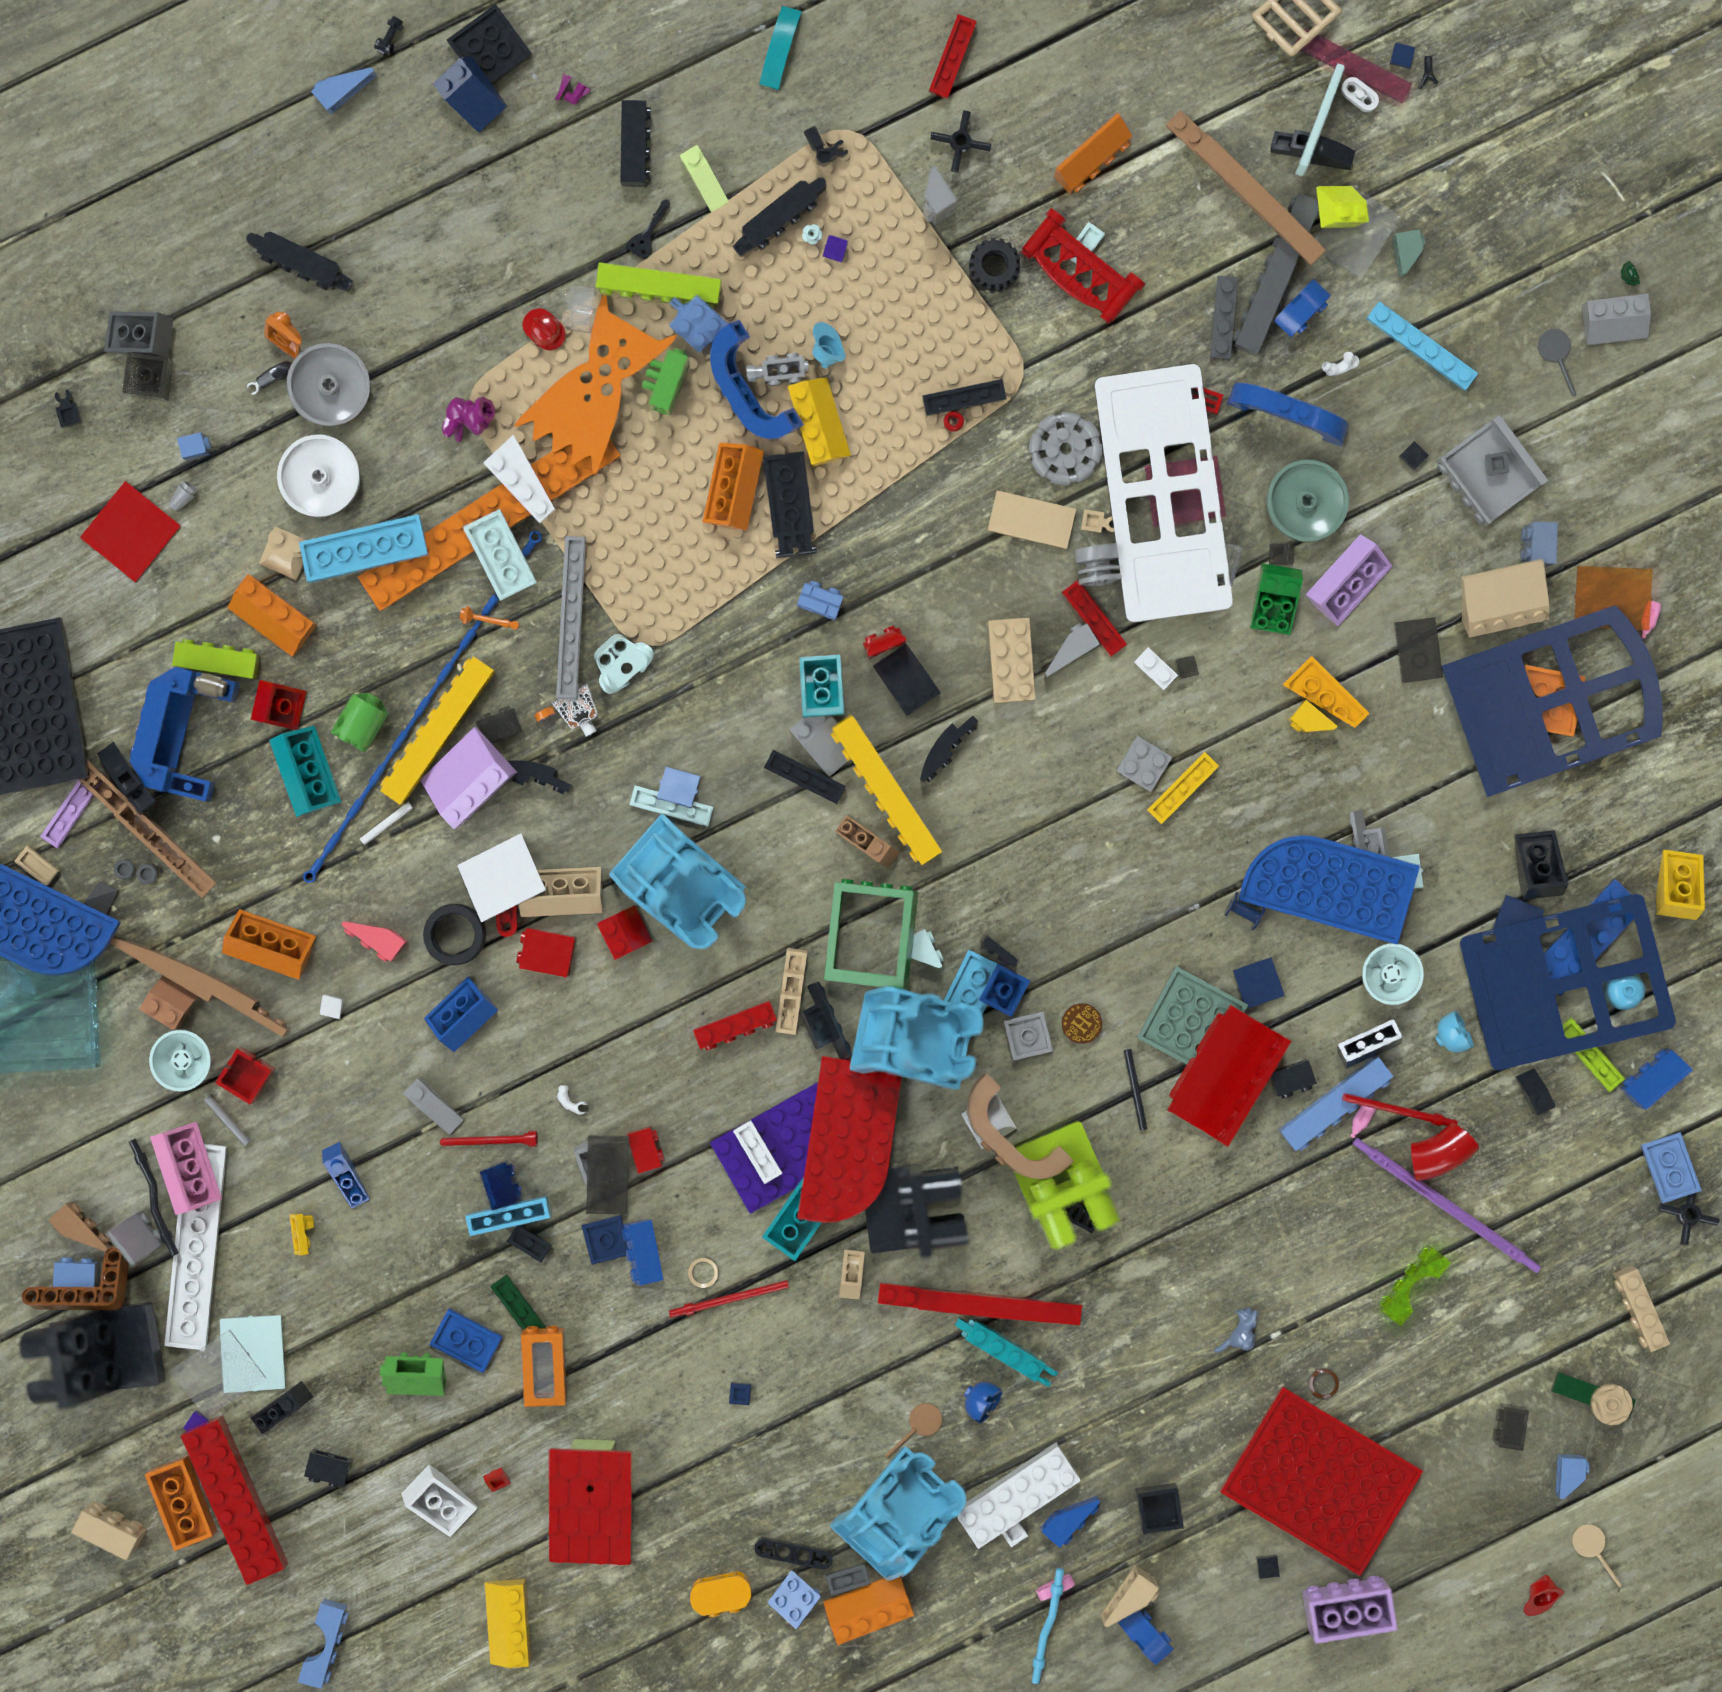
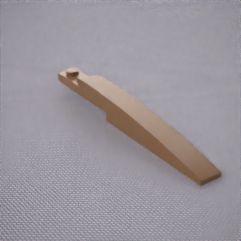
[1166,110,1326,266]
[79,758,217,898]
[110,936,290,1037]

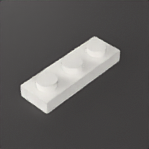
[733,1120,782,1184]

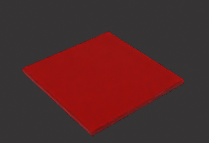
[80,481,181,582]

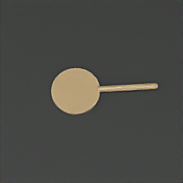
[1572,1524,1622,1587]

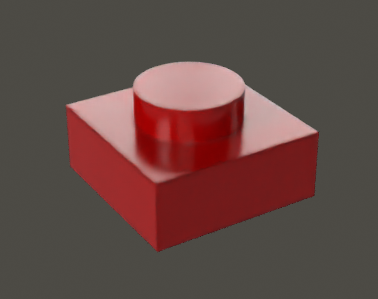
[483,1467,511,1492]

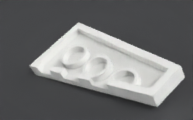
[483,435,555,523]

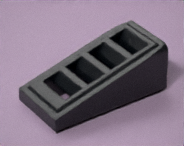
[1062,1202,1096,1234]

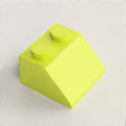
[1316,186,1369,228]

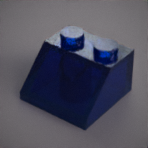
[479,1160,522,1211]

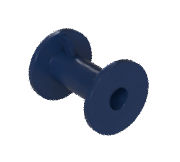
[1224,892,1266,931]

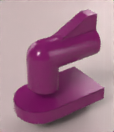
[555,73,591,105]

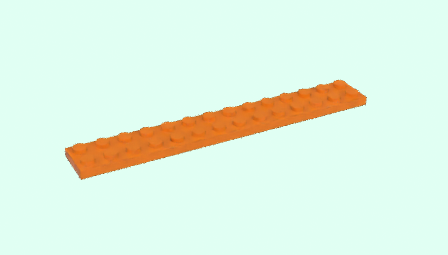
[358,439,621,612]

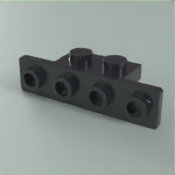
[799,981,852,1059]

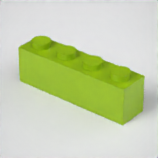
[172,639,260,680]

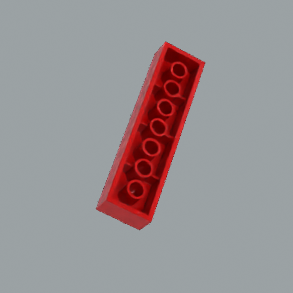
[180,1414,288,1586]

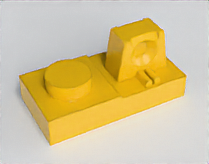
[289,1213,314,1255]

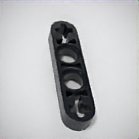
[754,1537,833,1569]

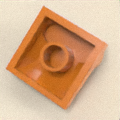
[264,312,302,359]

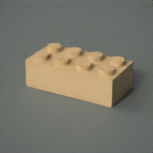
[987,618,1035,704]

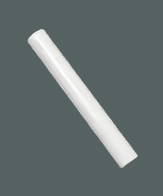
[360,802,413,845]

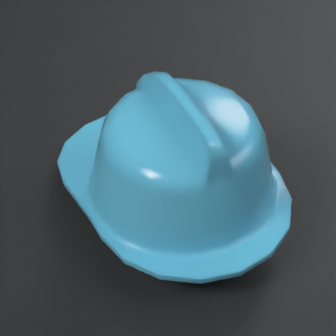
[812,322,846,369]

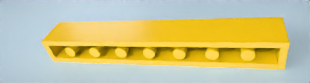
[380,656,496,805]
[830,714,942,865]

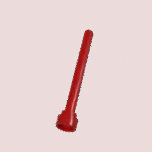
[439,1131,538,1147]

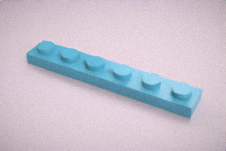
[1366,301,1478,391]

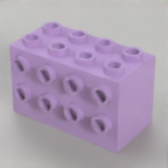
[1302,1576,1397,1643]

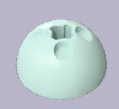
[1362,944,1424,1005]
[149,1030,211,1091]

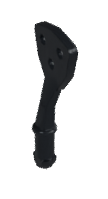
[626,199,670,259]

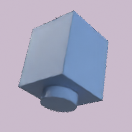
[177,432,211,461]

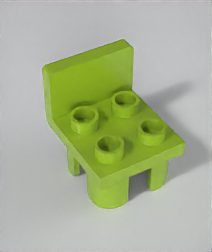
[1013,1121,1121,1249]

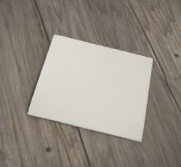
[457,834,546,922]

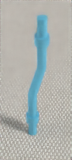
[1032,1568,1064,1684]

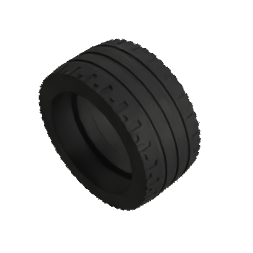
[423,904,486,965]

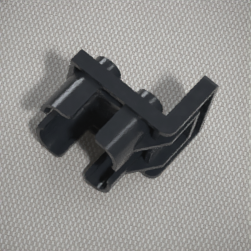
[865,1164,969,1258]
[19,1302,165,1410]

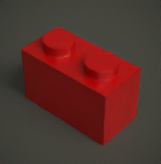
[627,1126,665,1174]

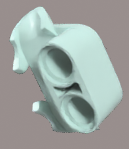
[594,634,654,694]

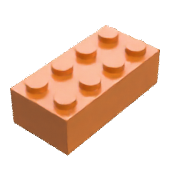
[145,1455,217,1551]

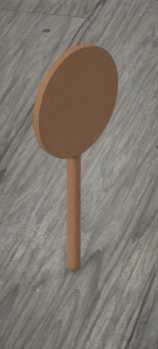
[885,1403,942,1458]

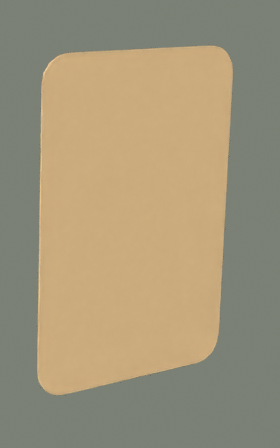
[469,130,1024,646]

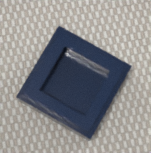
[1389,42,1415,69]
[729,1382,751,1405]

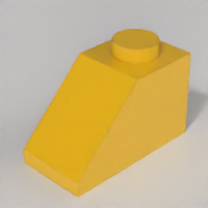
[1288,700,1337,733]

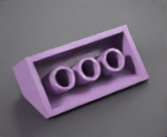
[1306,534,1393,626]

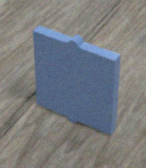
[657,767,700,808]

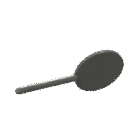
[1538,329,1576,397]

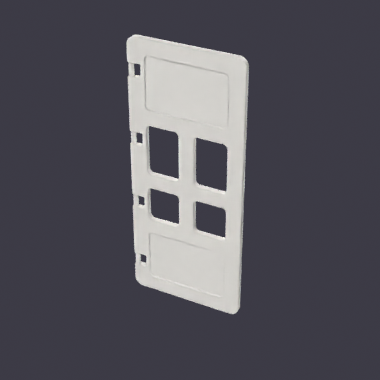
[1095,364,1233,622]

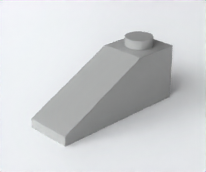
[1044,623,1099,677]
[403,1077,464,1135]

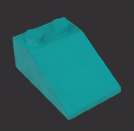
[799,655,844,717]

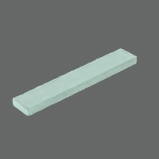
[1295,63,1345,176]

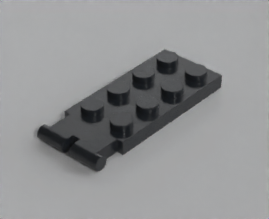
[763,451,817,559]

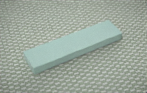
[630,785,714,827]

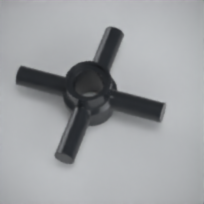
[930,110,992,173]
[1658,1193,1720,1246]

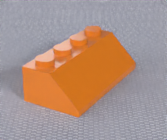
[1054,113,1132,194]
[702,442,764,531]
[228,574,317,657]
[222,909,316,980]
[823,1577,914,1645]

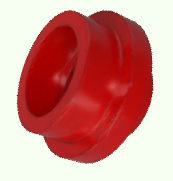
[943,411,964,432]

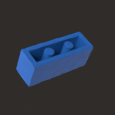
[622,1219,664,1286]

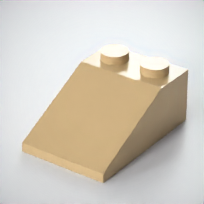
[1101,1565,1159,1627]

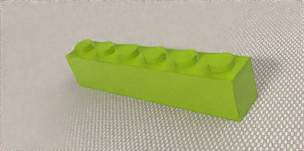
[596,263,722,309]

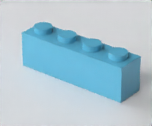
[465,1195,552,1236]

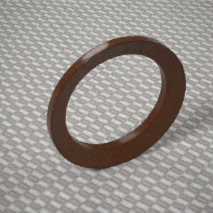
[1309,1368,1339,1399]

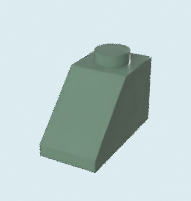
[1392,229,1425,278]

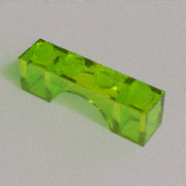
[1378,1245,1451,1327]

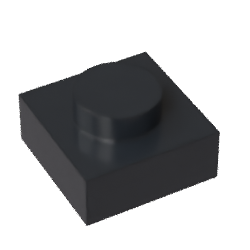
[1399,441,1429,470]
[1256,1555,1280,1579]

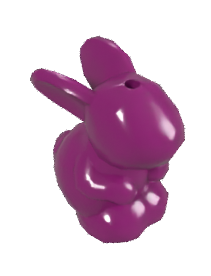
[442,397,495,442]

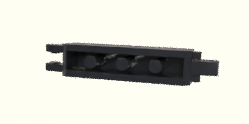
[733,177,827,257]
[246,231,353,292]

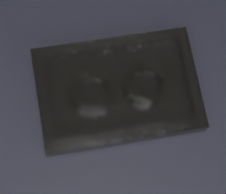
[1394,617,1443,683]

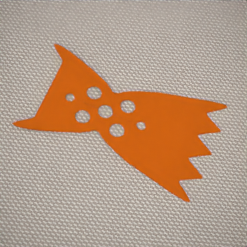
[514,295,677,475]

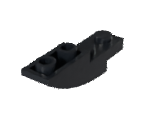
[1270,130,1355,170]
[920,716,978,783]
[97,741,157,815]
[507,760,573,795]

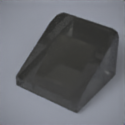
[1269,543,1294,565]
[1174,655,1199,680]

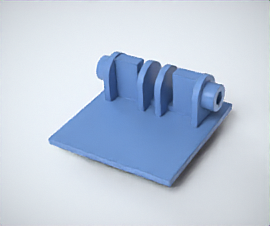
[767,1570,821,1629]

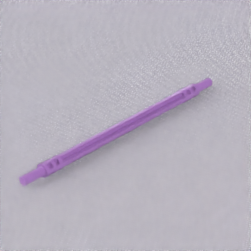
[1352,1138,1541,1273]

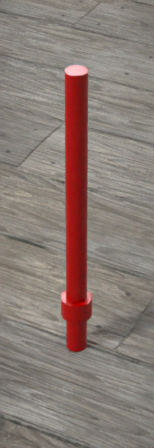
[1342,1093,1458,1126]
[668,1280,789,1318]

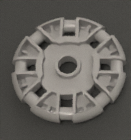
[1029,412,1103,486]

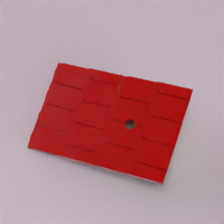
[548,1439,632,1565]

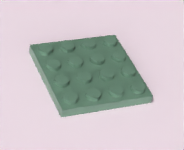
[1137,966,1248,1064]

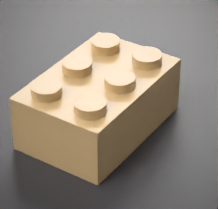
[71,1502,147,1560]

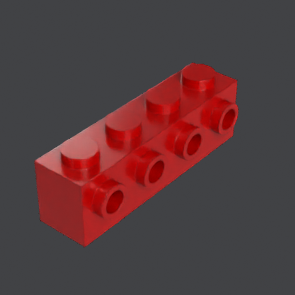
[693,1000,777,1051]

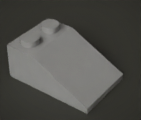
[789,716,848,777]
[106,1211,165,1266]

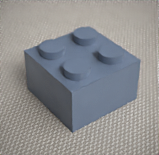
[1520,522,1558,567]

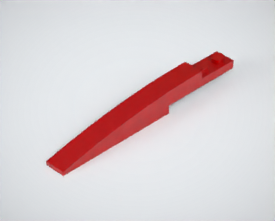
[877,1282,1082,1325]

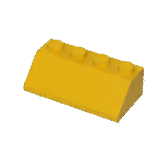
[787,377,851,468]
[485,1579,531,1668]

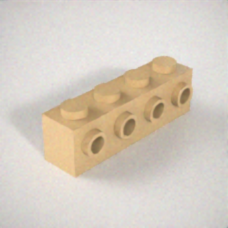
[1613,1265,1670,1352]

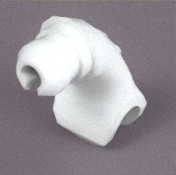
[1322,352,1359,376]
[556,1085,588,1115]

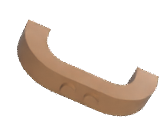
[967,1073,1074,1179]

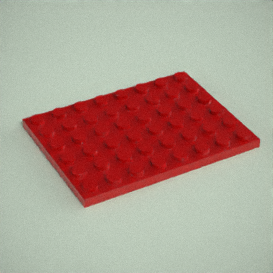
[1219,1386,1423,1576]

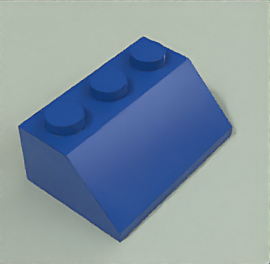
[424,977,498,1052]
[1620,1049,1693,1110]

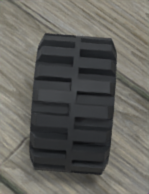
[969,238,1021,293]

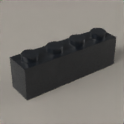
[620,100,651,187]

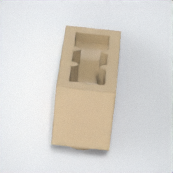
[839,1250,865,1300]

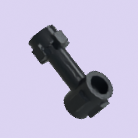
[374,16,403,56]

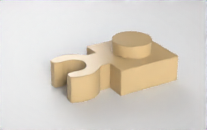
[1081,509,1115,533]

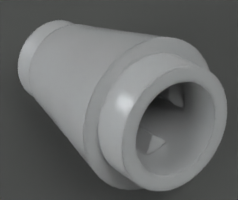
[168,481,197,512]

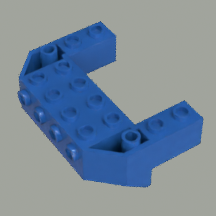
[130,667,240,802]

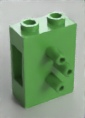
[642,348,690,417]
[380,1352,447,1396]

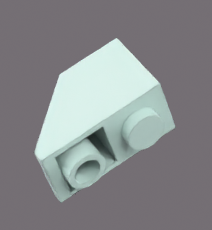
[911,929,944,968]

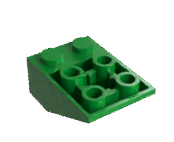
[1250,563,1303,635]

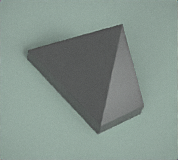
[85,881,119,915]

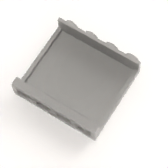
[1437,415,1548,526]

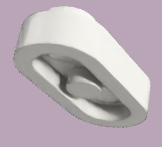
[1341,77,1379,112]

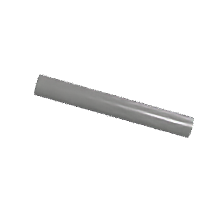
[204,1096,251,1146]

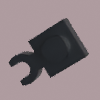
[55,389,82,428]

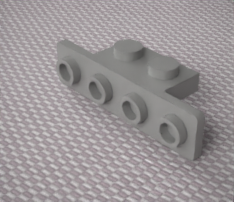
[1350,810,1389,856]

